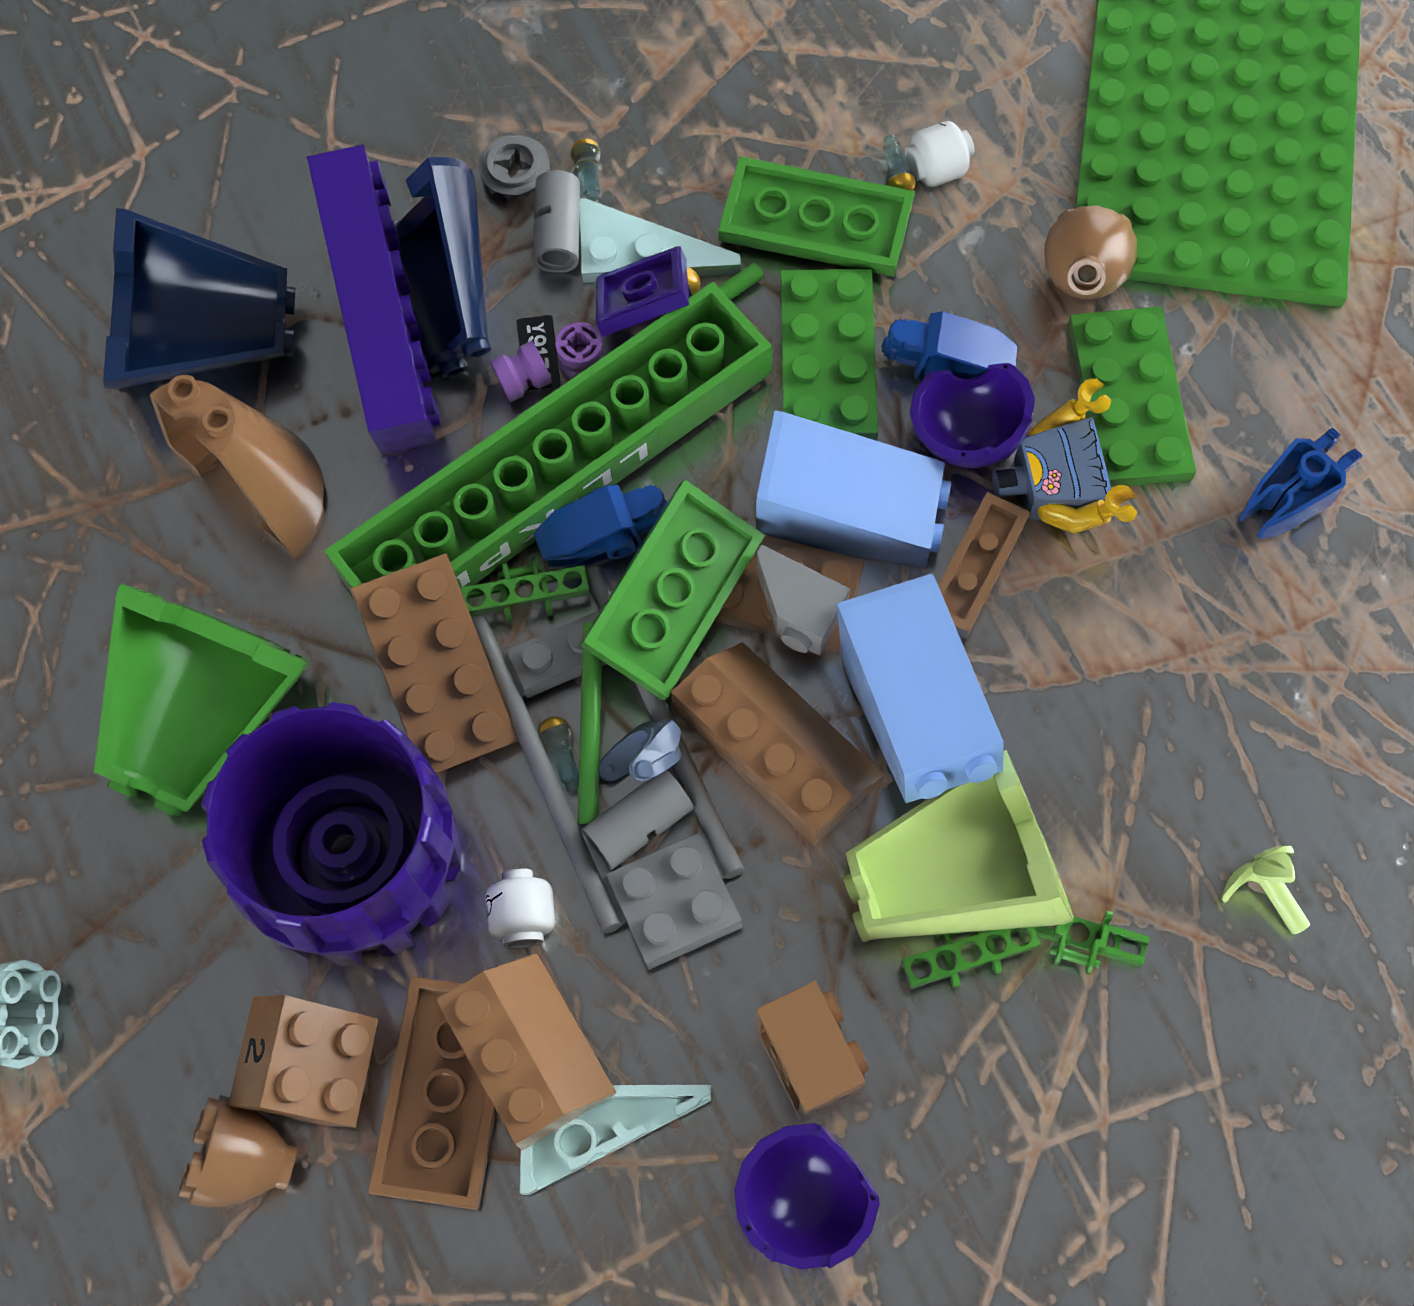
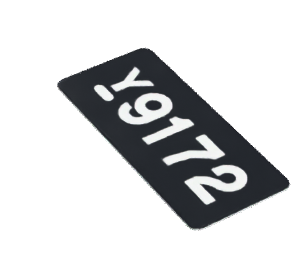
[517,315,561,391]

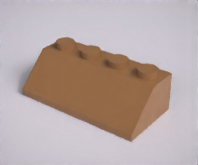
[671,642,885,847]

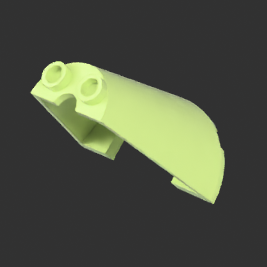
[843,750,1074,943]

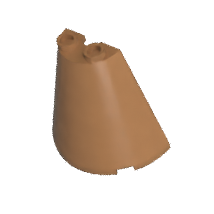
[150,375,325,561]

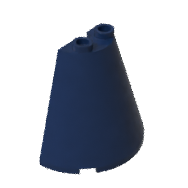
[393,157,491,378]
[103,208,296,389]

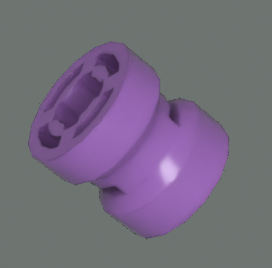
[555,322,604,381]
[490,341,552,403]

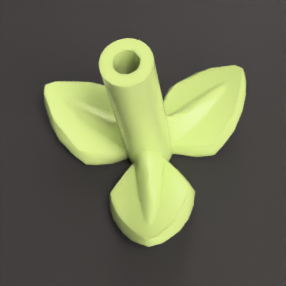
[1221,846,1310,934]

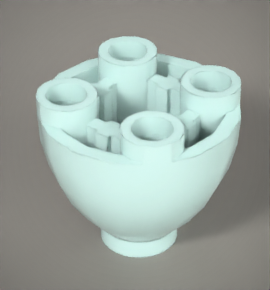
[0,960,61,1069]

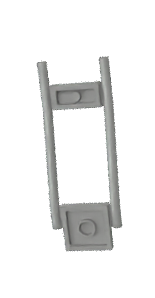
[472,566,744,970]

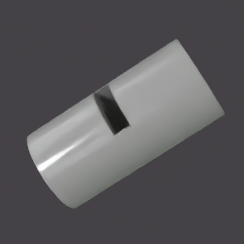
[533,170,580,273]
[582,770,694,870]

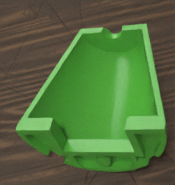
[94,583,309,817]

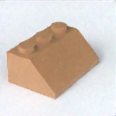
[436,953,616,1151]

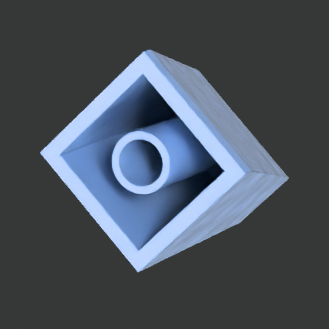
[756,411,951,569]
[837,573,1004,803]

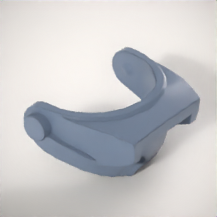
[599,720,682,782]

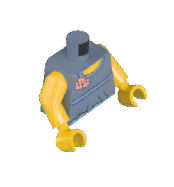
[992,378,1137,534]

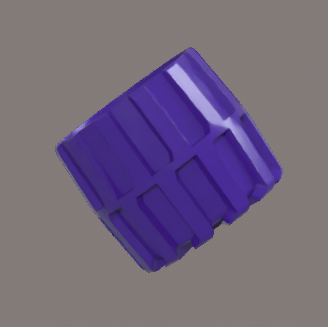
[201,702,461,966]

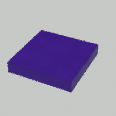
[596,246,689,337]

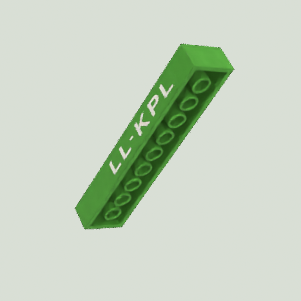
[324,282,772,592]

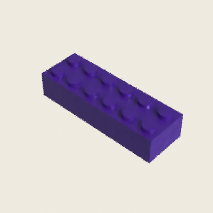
[307,144,442,455]

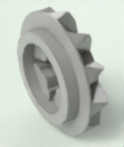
[479,135,550,201]

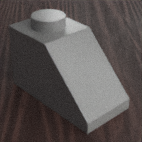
[756,544,850,656]

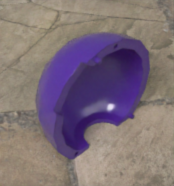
[910,363,1035,468]
[734,1123,880,1269]

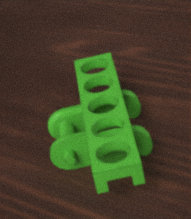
[460,557,590,623]
[1020,899,1150,975]
[901,927,1041,989]

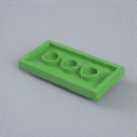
[718,156,915,277]
[780,269,878,441]
[1068,306,1196,488]
[579,480,765,700]

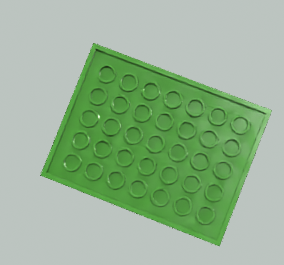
[1074,0,1362,308]

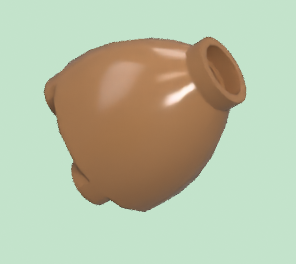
[1044,205,1137,300]
[178,1095,297,1207]

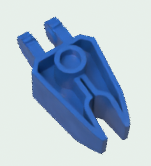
[881,311,1018,383]
[1239,427,1363,539]
[534,484,667,569]

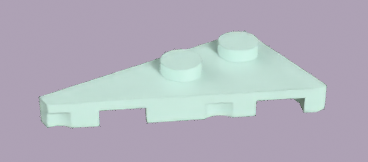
[580,198,741,283]
[520,1085,712,1195]

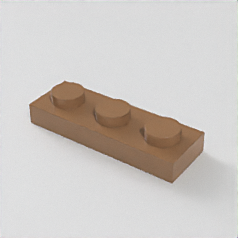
[938,492,1031,639]

